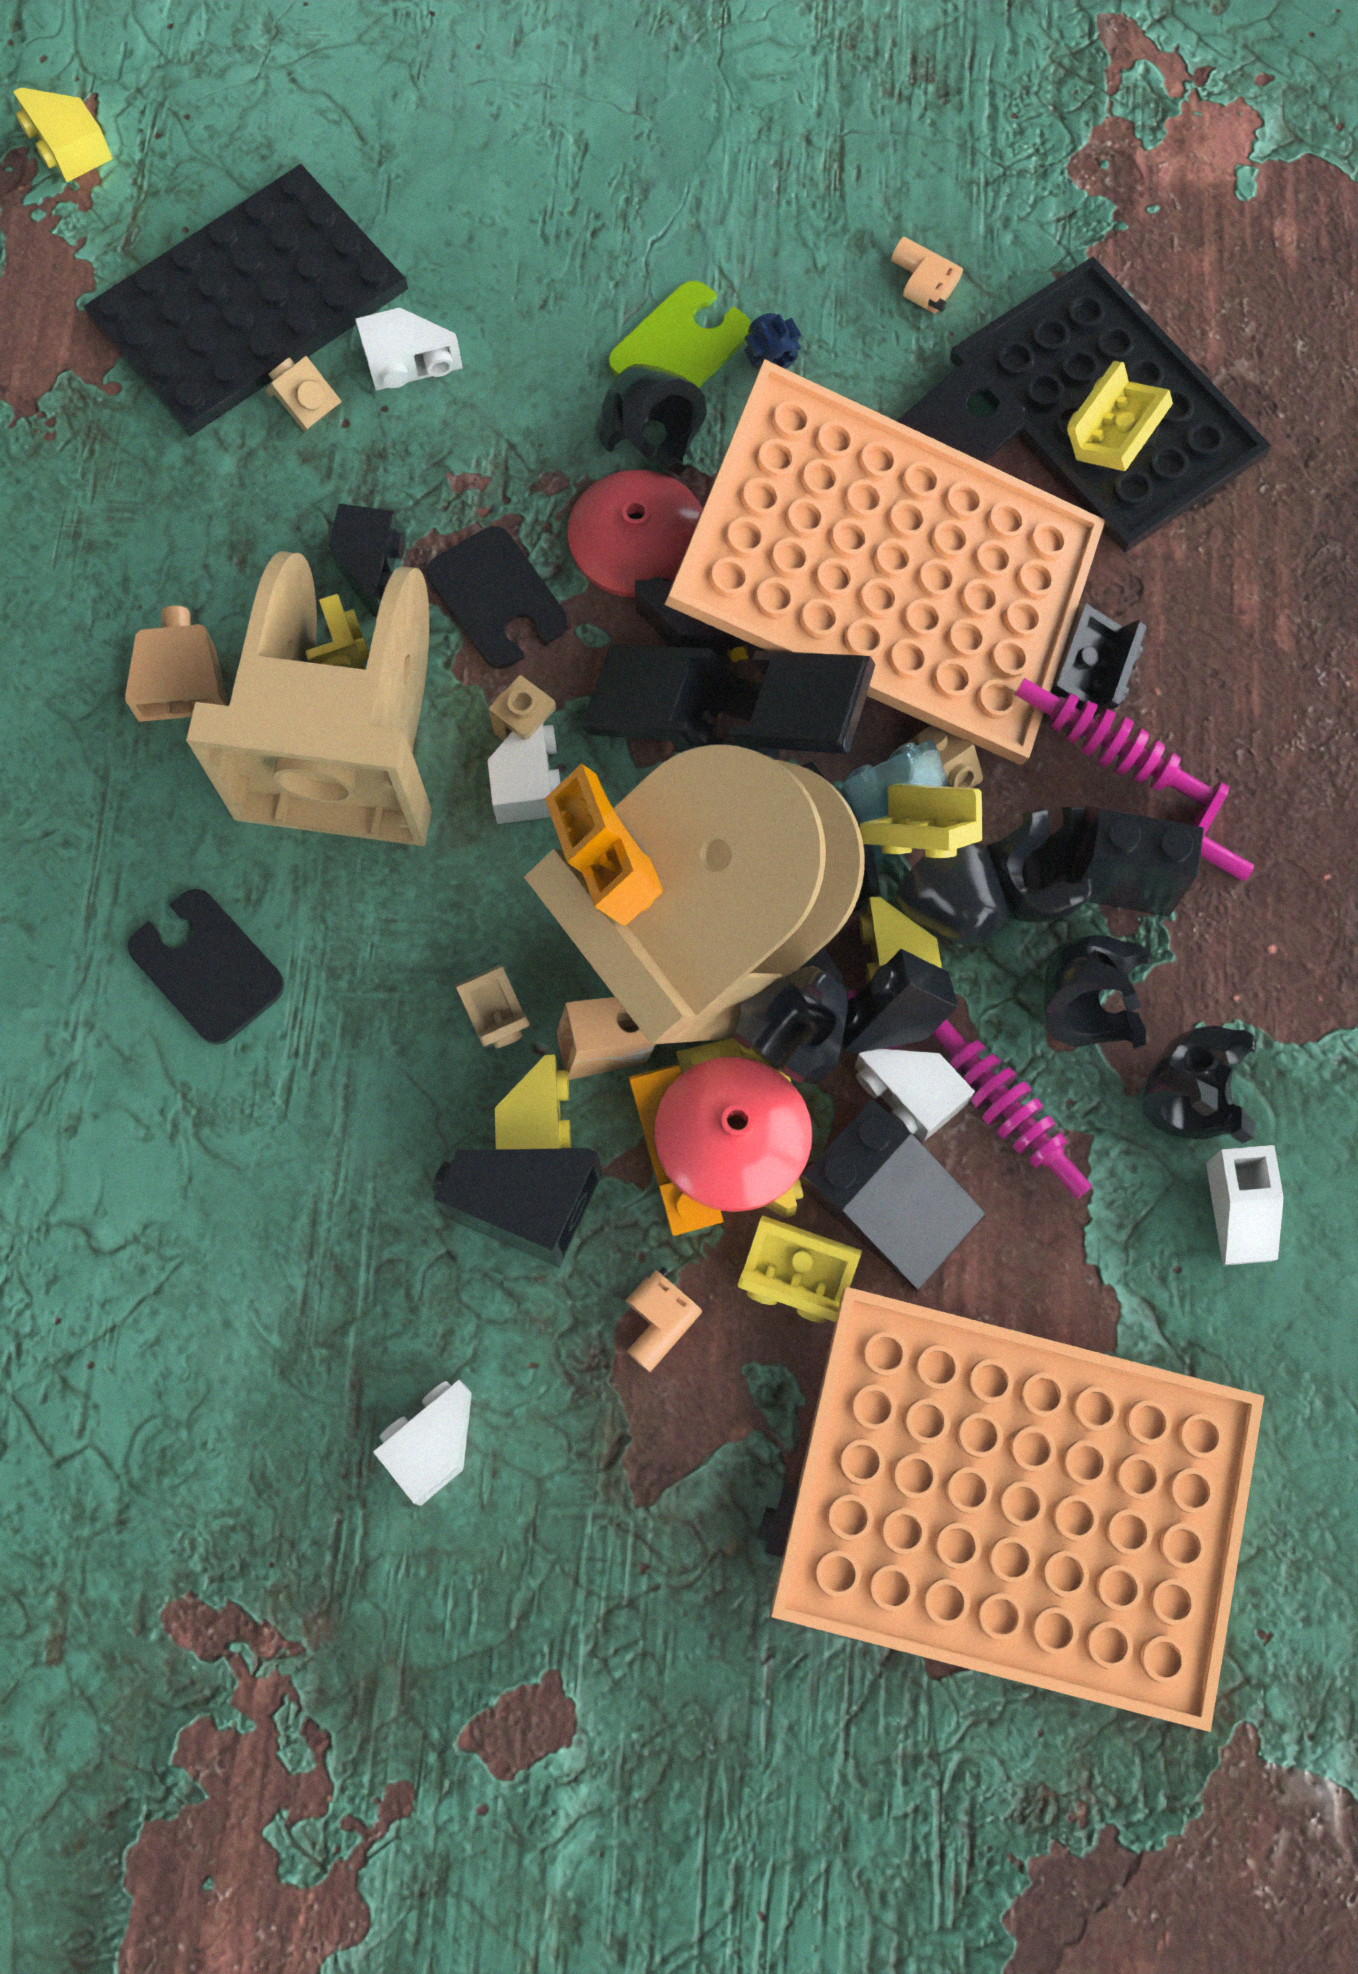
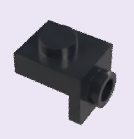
[757,1481,799,1559]

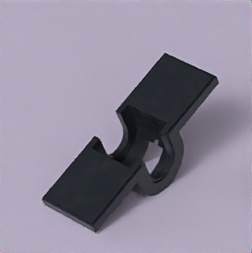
[581,644,876,760]

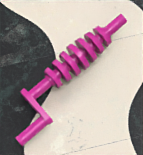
[1014,678,1254,882]
[846,989,1093,1199]

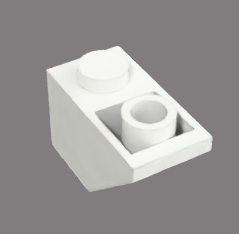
[356,307,463,391]
[488,723,561,824]
[855,1049,975,1142]
[1206,1145,1284,1265]
[373,1380,472,1506]

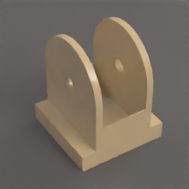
[186,551,432,846]
[524,745,865,1044]

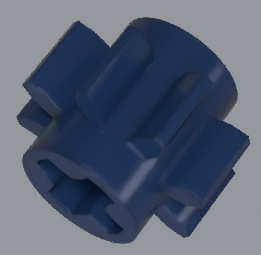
[744,313,802,369]

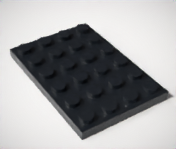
[83,164,408,437]
[950,256,1272,553]

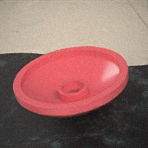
[567,469,703,598]
[654,1057,812,1212]

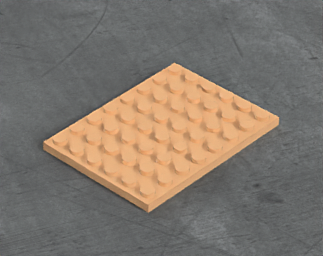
[664,359,1105,765]
[769,1287,1264,1732]

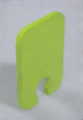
[609,281,751,388]

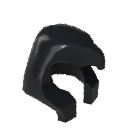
[600,364,707,476]
[985,807,1093,923]
[895,842,1007,945]
[1044,935,1151,1049]
[732,966,848,1084]
[1142,1026,1256,1144]

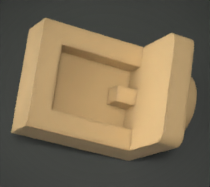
[265,356,342,432]
[488,675,556,741]
[901,725,983,788]
[455,964,530,1048]

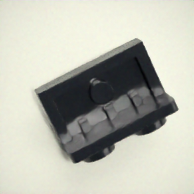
[1050,603,1147,716]

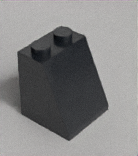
[1074,805,1204,917]
[432,1148,603,1268]

